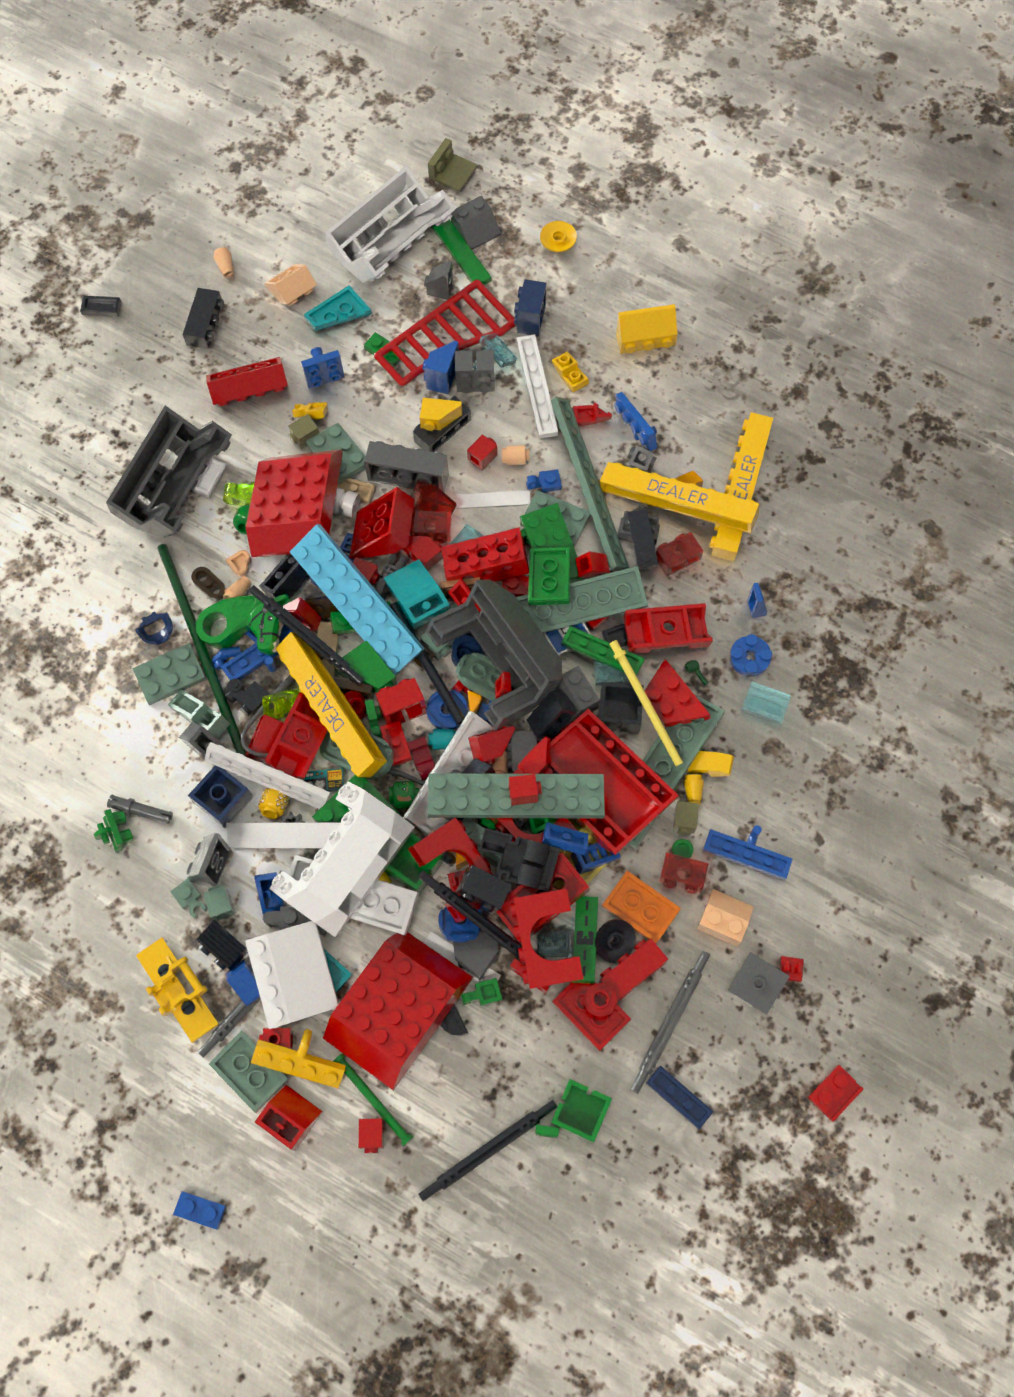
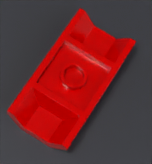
[265,692,328,780]

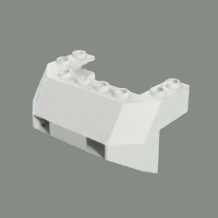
[325,166,456,282]
[270,781,415,937]

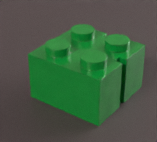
[385,833,444,895]
[551,1079,612,1144]

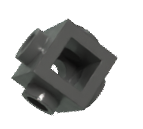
[627,444,657,471]

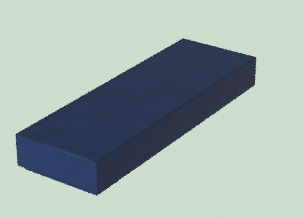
[645,1065,714,1130]

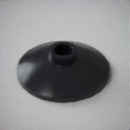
[595,919,636,963]

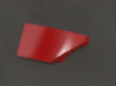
[572,403,612,426]
[517,737,552,774]

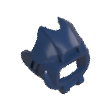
[135,611,173,646]

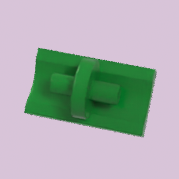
[93,809,133,853]

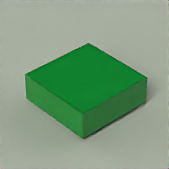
[535,1125,559,1138]

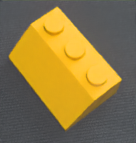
[616,304,677,354]

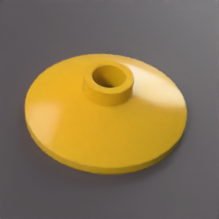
[540,221,577,252]

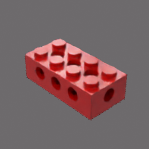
[442,527,529,582]
[496,853,590,944]

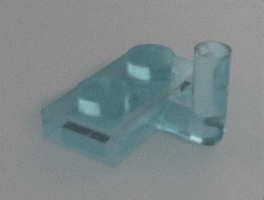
[473,333,517,369]

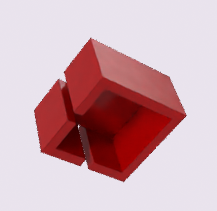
[376,678,427,724]

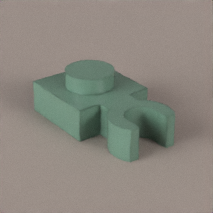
[170,878,207,919]

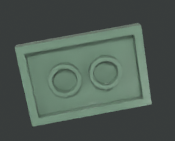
[306,423,365,484]
[520,490,591,548]
[132,643,207,706]
[209,1030,289,1113]

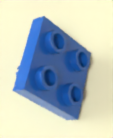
[301,347,345,388]

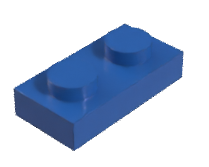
[542,822,589,855]
[173,1191,227,1230]

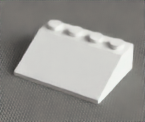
[245,921,339,1029]

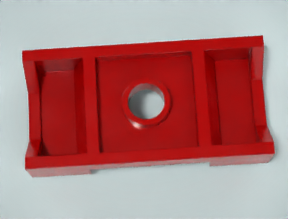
[623,603,713,654]

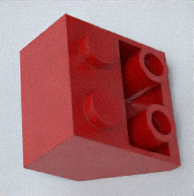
[255,1085,323,1151]

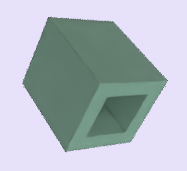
[203,885,236,921]

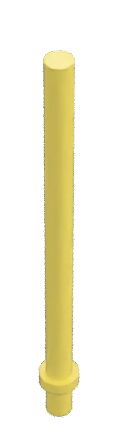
[610,640,683,766]

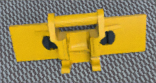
[136,937,219,1043]

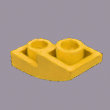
[552,351,589,393]
[687,751,734,777]

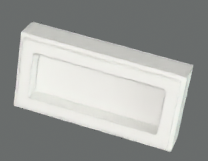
[192,457,228,499]

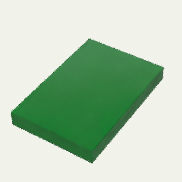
[528,547,571,605]

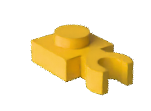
[292,402,328,420]

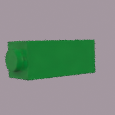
[335,641,397,693]

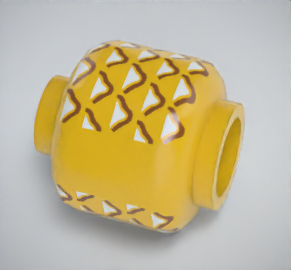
[258,788,289,819]

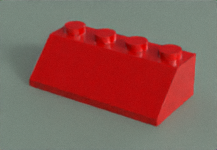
[206,357,288,406]

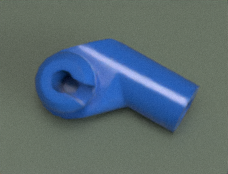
[212,646,241,669]

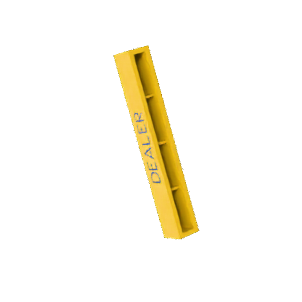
[709,412,773,561]
[600,462,759,533]
[275,632,387,778]

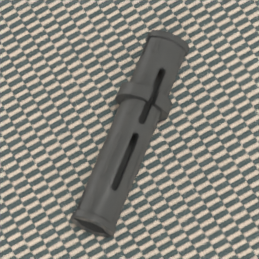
[107,794,173,825]

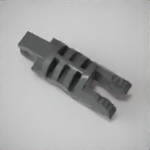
[375,553,408,600]

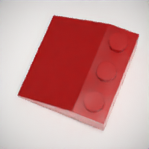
[349,487,415,559]

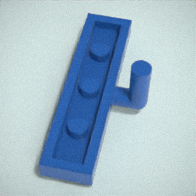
[614,392,657,451]
[220,625,292,680]
[703,825,793,880]

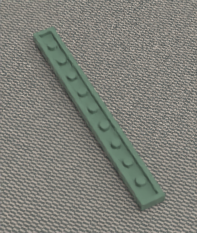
[551,396,630,571]

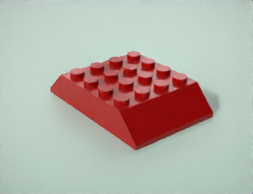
[246,449,343,558]
[541,709,679,855]
[323,932,473,1091]

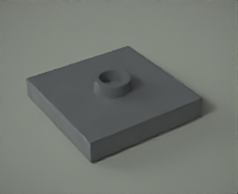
[728,952,790,1015]

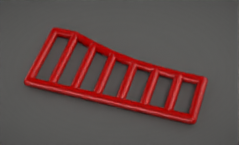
[374,279,516,387]

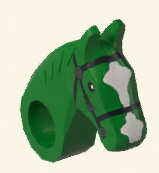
[196,595,292,655]

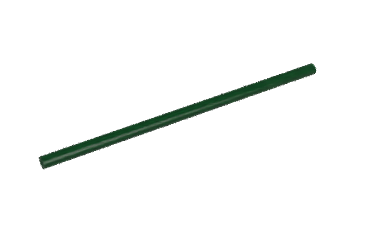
[157,544,248,758]

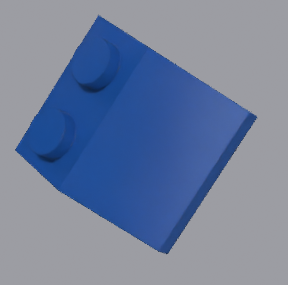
[422,341,459,395]

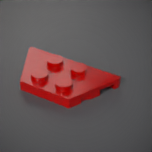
[644,660,711,727]

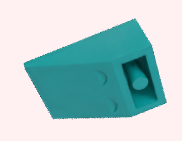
[383,559,450,630]

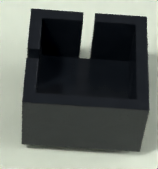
[598,682,644,733]

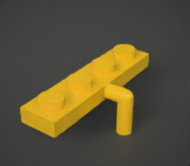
[251,1029,346,1089]

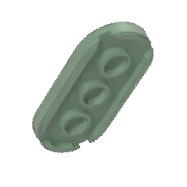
[456,653,512,701]
[319,731,394,780]

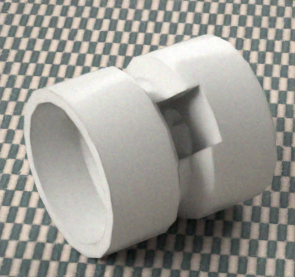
[333,487,361,518]

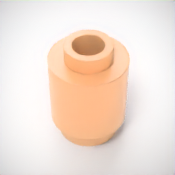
[502,445,530,465]

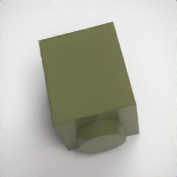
[288,414,320,449]
[673,801,699,836]

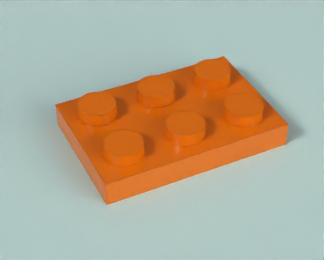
[602,871,681,944]

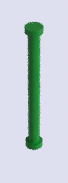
[333,1053,414,1147]

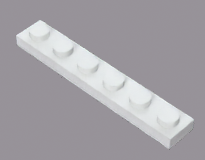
[516,334,558,439]
[204,742,330,809]

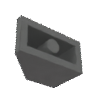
[424,261,454,300]
[179,722,227,766]

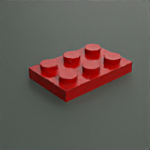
[552,982,631,1052]

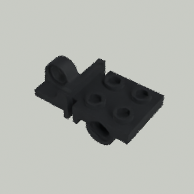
[479,828,560,892]

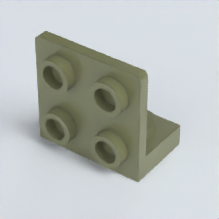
[428,138,477,192]

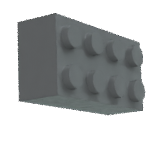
[364,441,449,495]

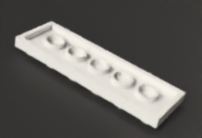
[403,711,494,835]
[289,855,419,935]

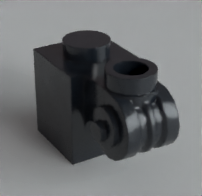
[224,679,270,716]

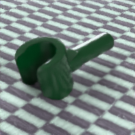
[685,660,709,686]

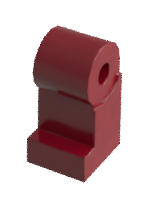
[407,736,435,781]

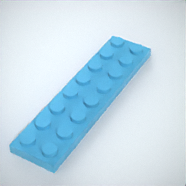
[290,524,425,676]

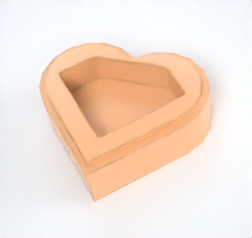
[226,550,251,577]

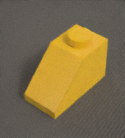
[419,398,462,431]

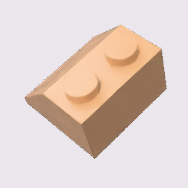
[264,264,317,306]
[697,889,754,947]

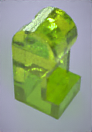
[223,482,254,506]
[262,690,299,719]

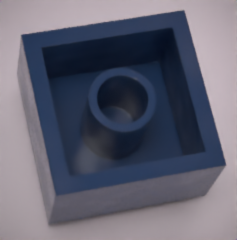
[514,279,547,337]
[188,765,253,828]

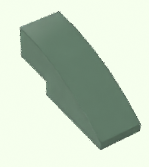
[168,690,230,739]

